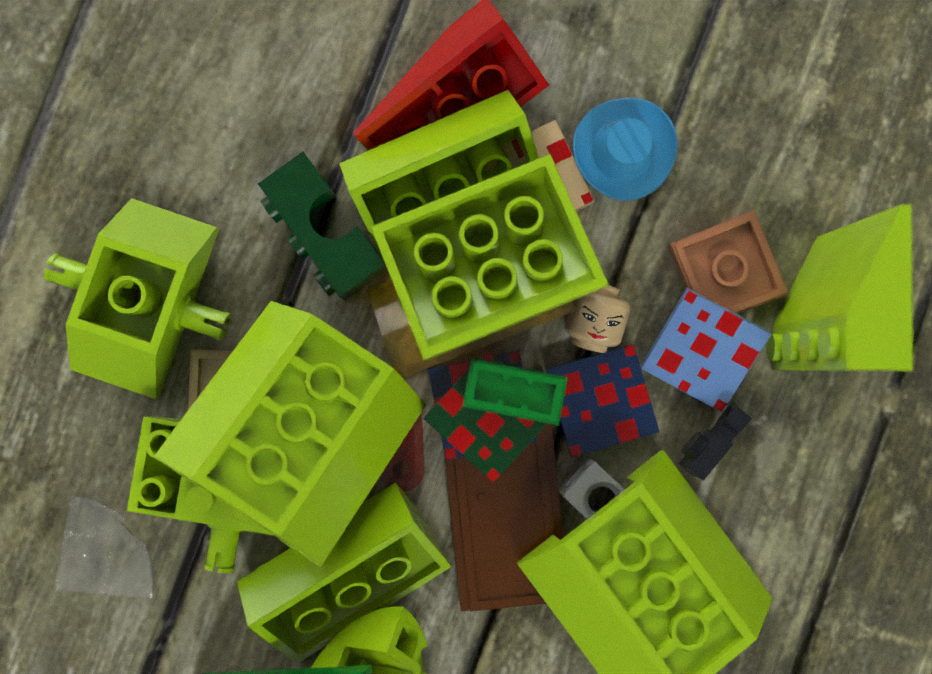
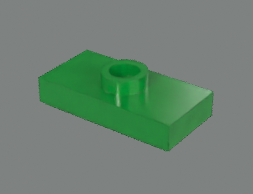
[462,359,568,426]

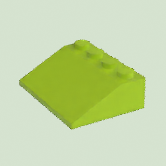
[371,154,608,361]
[766,204,913,371]

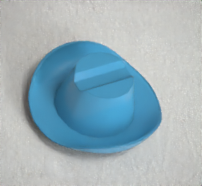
[573,98,678,201]

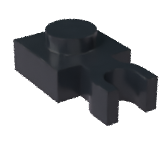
[678,405,752,481]

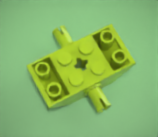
[44,198,232,399]
[127,416,276,573]

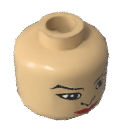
[564,285,630,353]

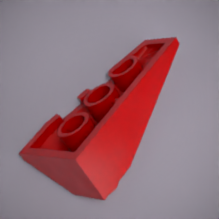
[353,0,549,151]

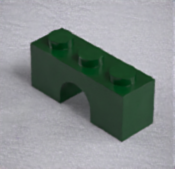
[258,152,388,301]

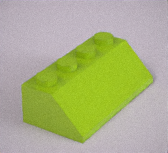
[339,90,539,261]
[237,482,452,664]

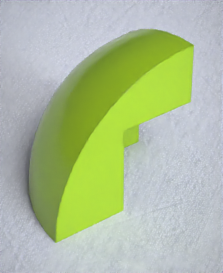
[311,606,428,674]

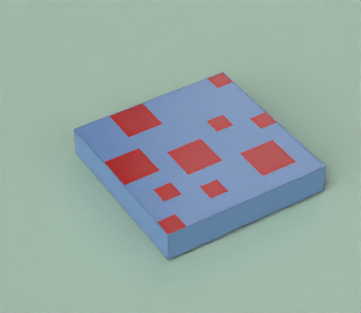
[641,288,771,412]

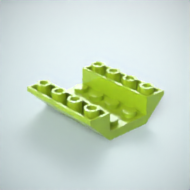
[154,301,427,567]
[517,450,773,674]

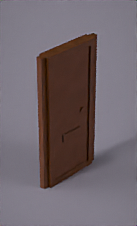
[445,424,564,612]

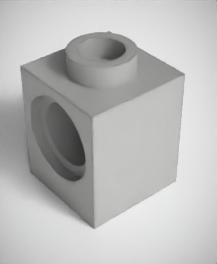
[559,457,625,519]

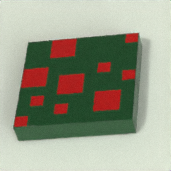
[423,348,548,483]

